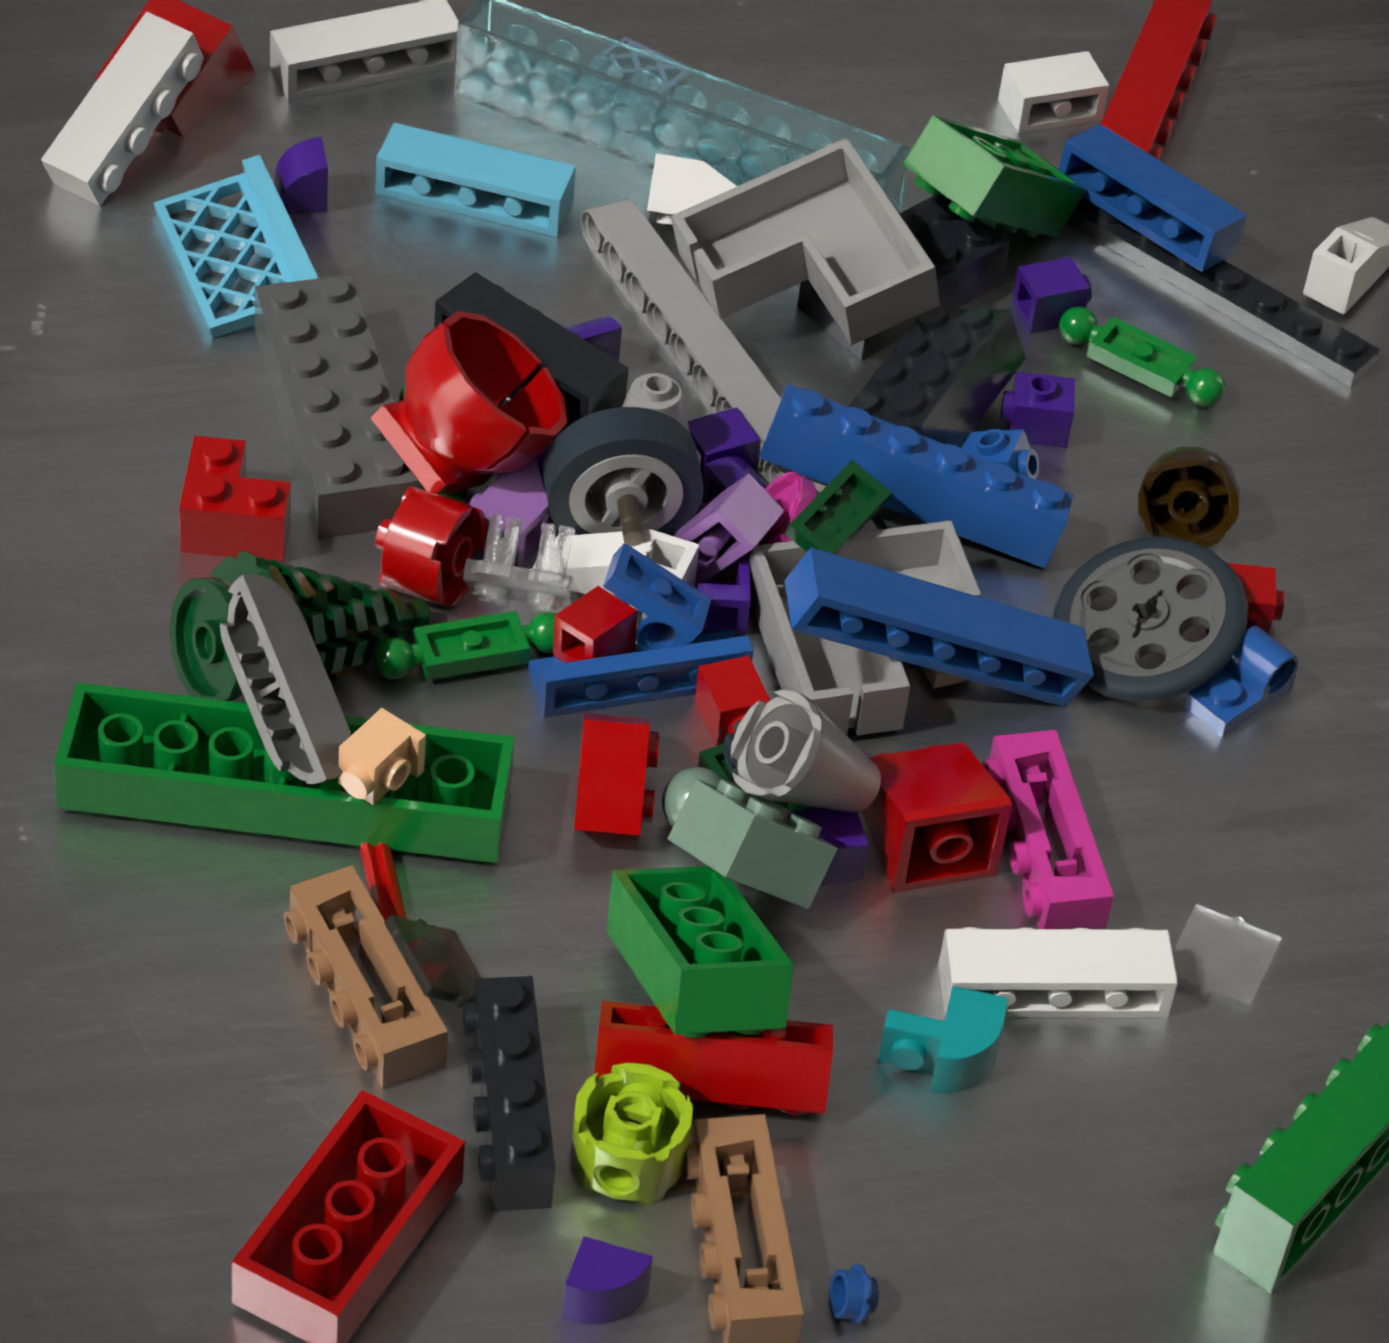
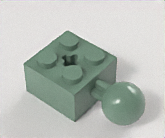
[662,767,838,909]

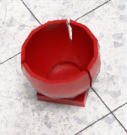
[371,311,568,495]

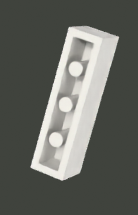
[270,0,464,101]
[41,11,204,206]
[938,927,1177,1018]

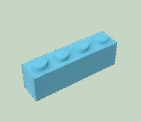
[375,122,576,237]

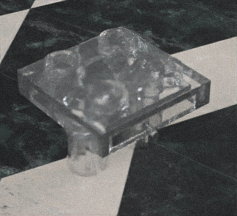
[463,515,578,613]

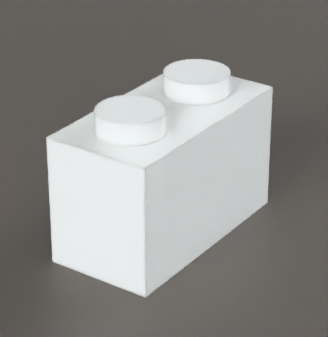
[998,51,1109,134]

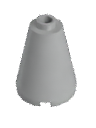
[731,689,881,813]

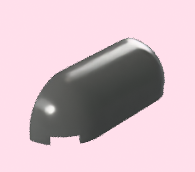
[220,574,351,784]

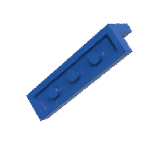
[528,630,754,718]

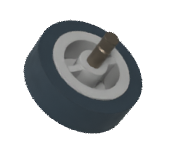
[543,407,704,546]

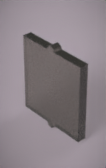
[384,915,482,1008]

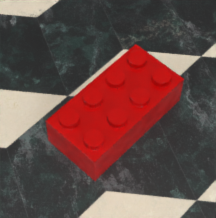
[231,1090,465,1343]

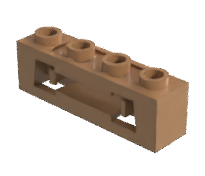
[284,865,448,1089]
[684,1114,804,1343]

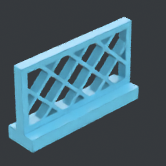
[153,154,318,339]

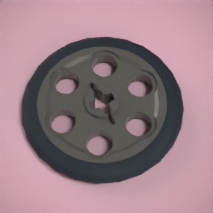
[1053,537,1248,701]

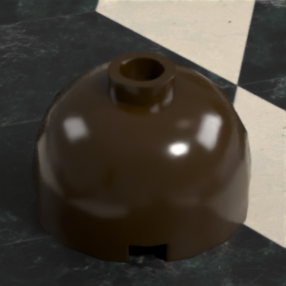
[1138,447,1240,548]

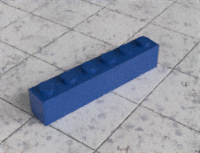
[759,383,1074,569]
[785,547,1094,707]

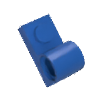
[603,542,711,651]
[1184,626,1299,737]

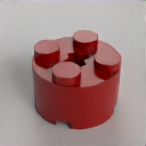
[375,487,487,606]

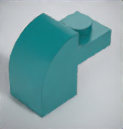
[878,986,1009,1093]

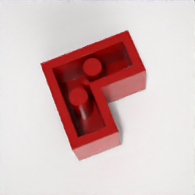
[179,435,291,562]
[574,713,660,835]

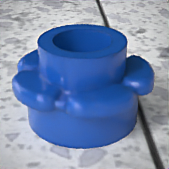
[829,1264,879,1324]

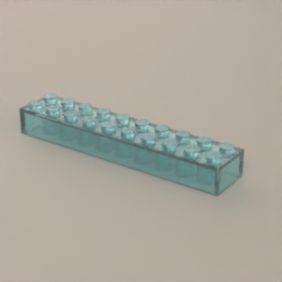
[454,0,909,213]

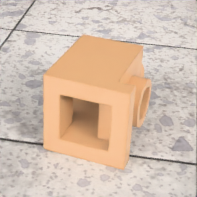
[338,708,426,805]

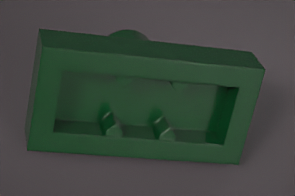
[785,460,892,555]

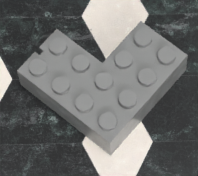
[671,138,940,345]
[749,520,981,735]

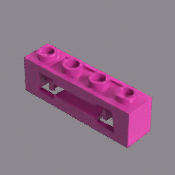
[982,730,1114,930]

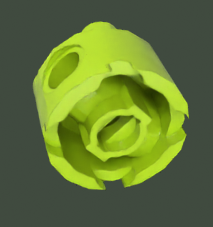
[571,1063,693,1204]

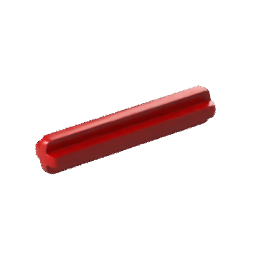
[360,842,413,953]

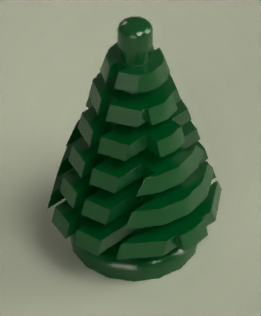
[169,551,431,703]

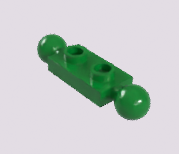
[1059,307,1226,407]
[373,611,557,681]

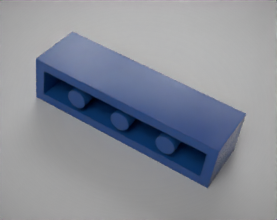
[1058,124,1248,272]

